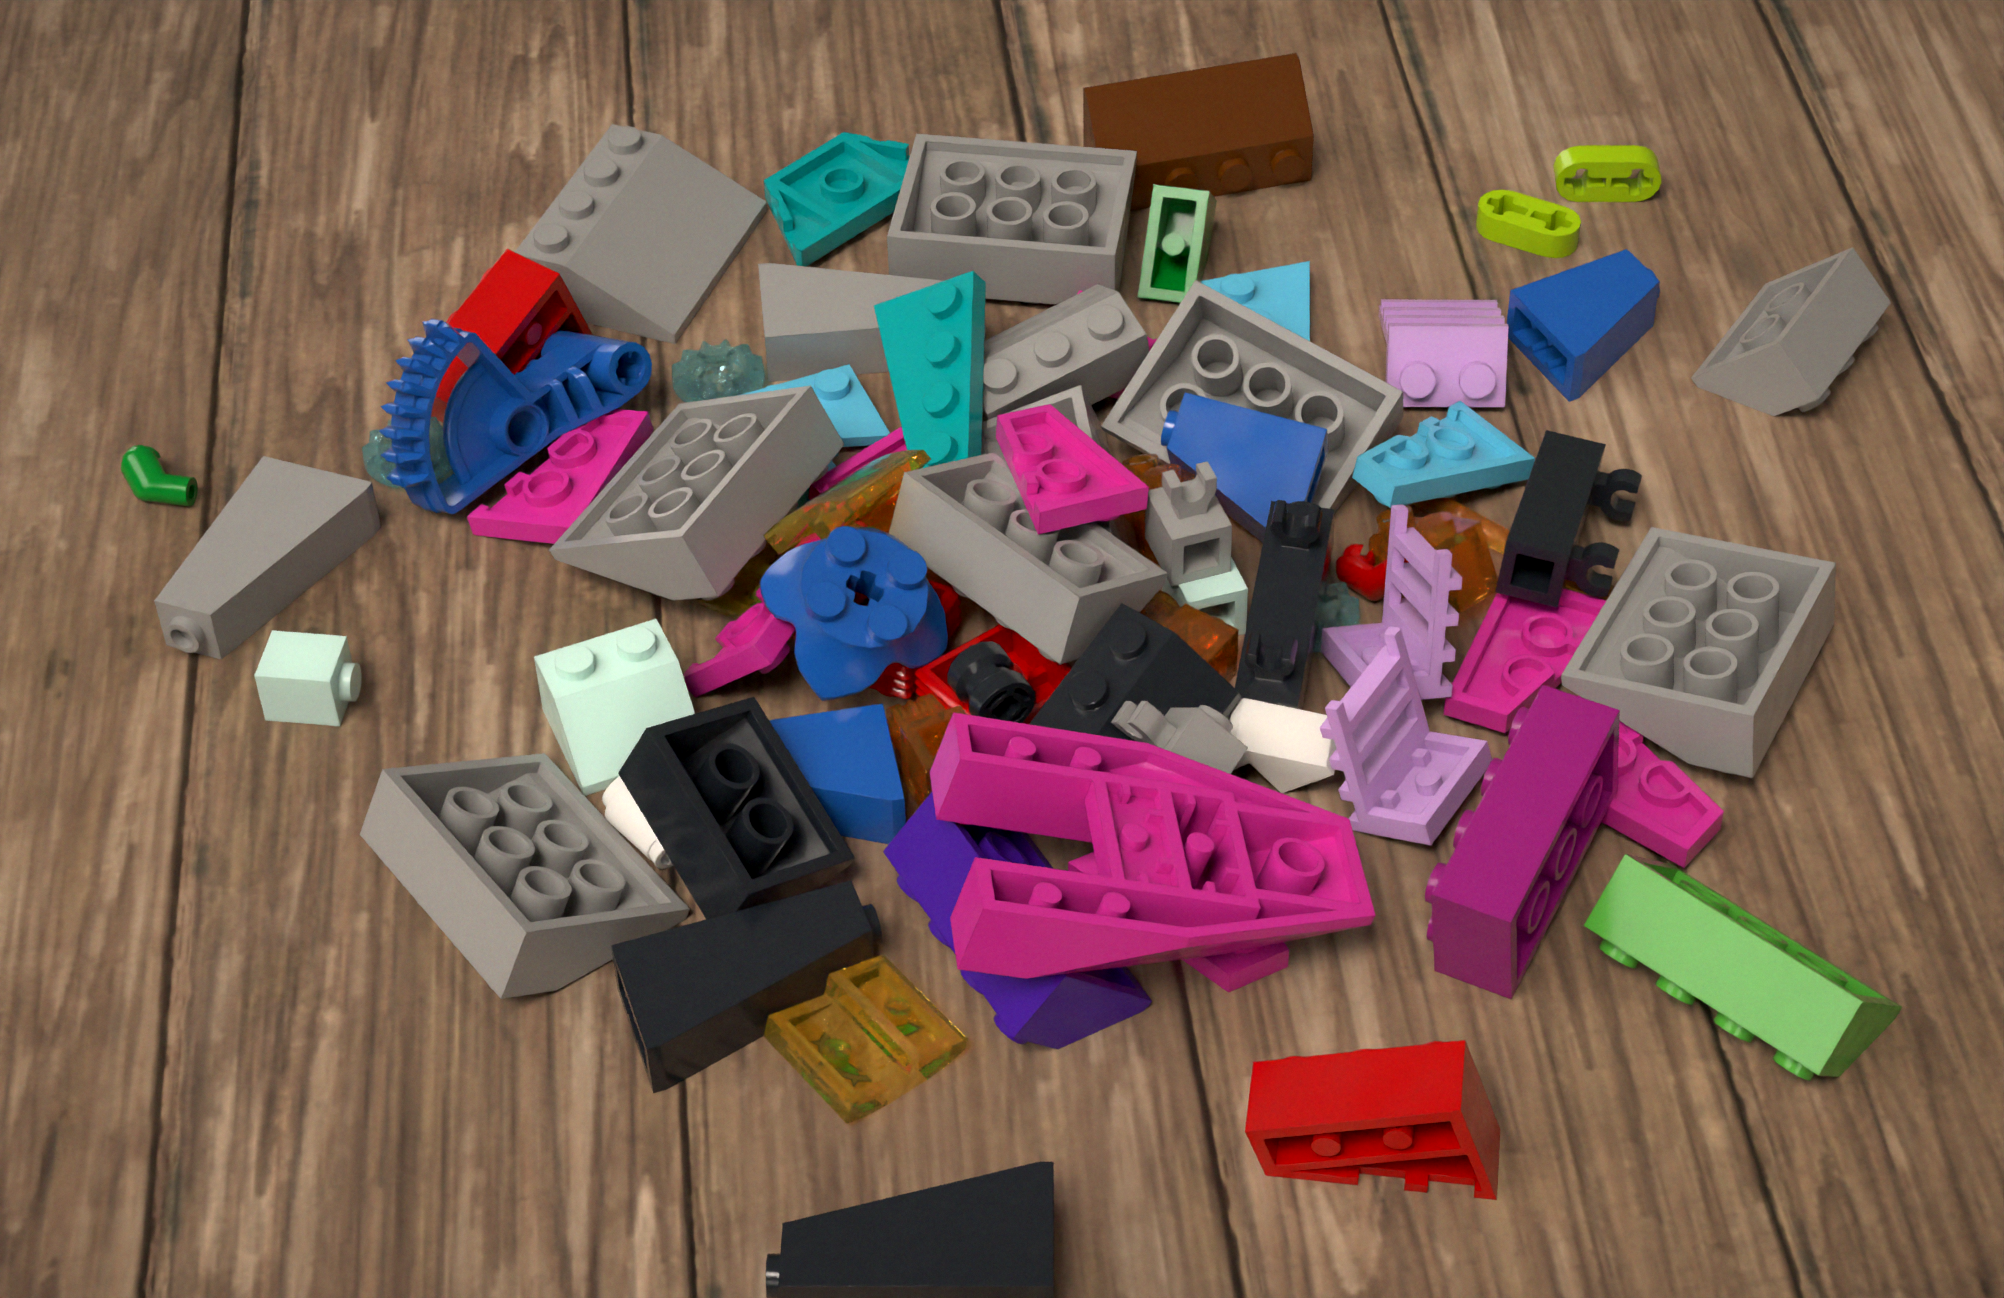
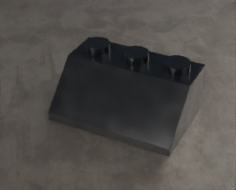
[1029,603,1241,741]
[618,697,855,919]

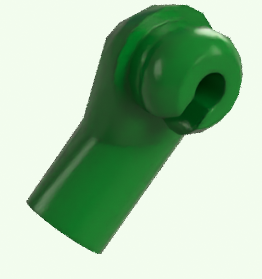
[121,445,198,506]

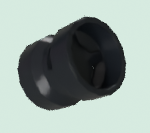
[947,641,1036,723]

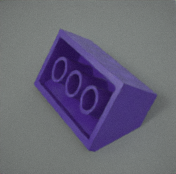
[883,792,1152,1049]

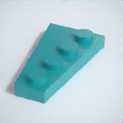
[874,271,986,470]

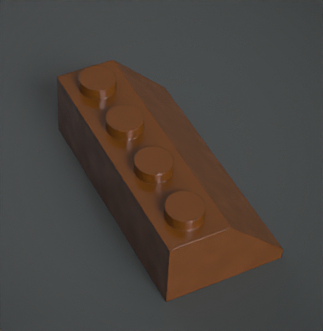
[1083,53,1314,211]

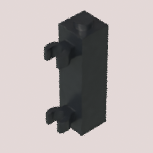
[1495,430,1642,608]
[1235,500,1334,710]

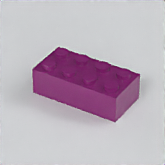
[1425,685,1620,999]

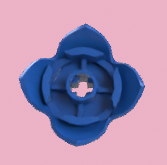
[760,526,948,701]

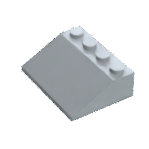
[515,124,767,344]
[887,134,1137,305]
[1101,280,1403,514]
[549,385,844,600]
[1561,527,1836,778]
[360,753,690,999]

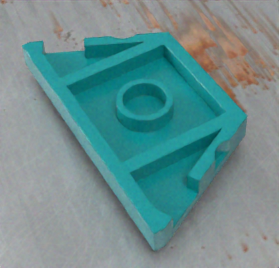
[764,132,910,267]

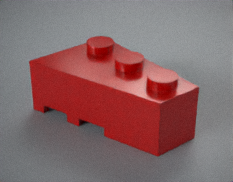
[431,249,593,423]
[1245,1040,1501,1200]

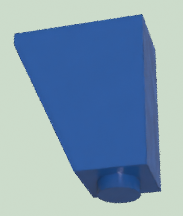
[1507,249,1660,402]
[1161,392,1329,543]
[769,703,906,844]

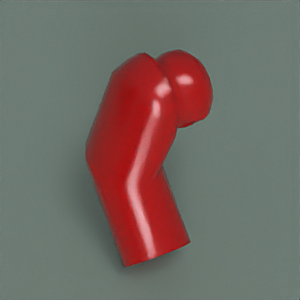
[1335,544,1408,601]

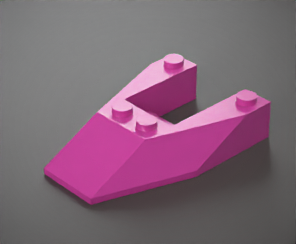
[930,712,1376,979]

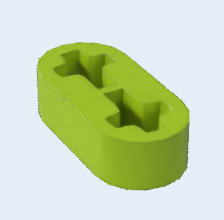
[1553,145,1661,202]
[1476,189,1581,258]

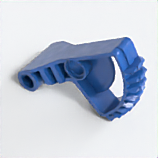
[379,319,652,514]

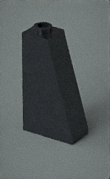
[611,880,883,1093]
[766,1162,1054,1298]

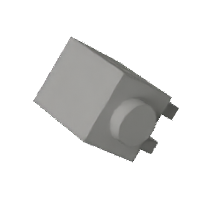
[1145,461,1232,586]
[1111,701,1248,774]

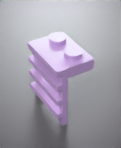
[1378,299,1509,407]
[1321,504,1462,700]
[1320,626,1492,845]

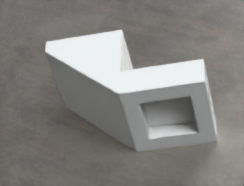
[1227,698,1337,793]

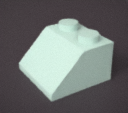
[534,619,695,796]

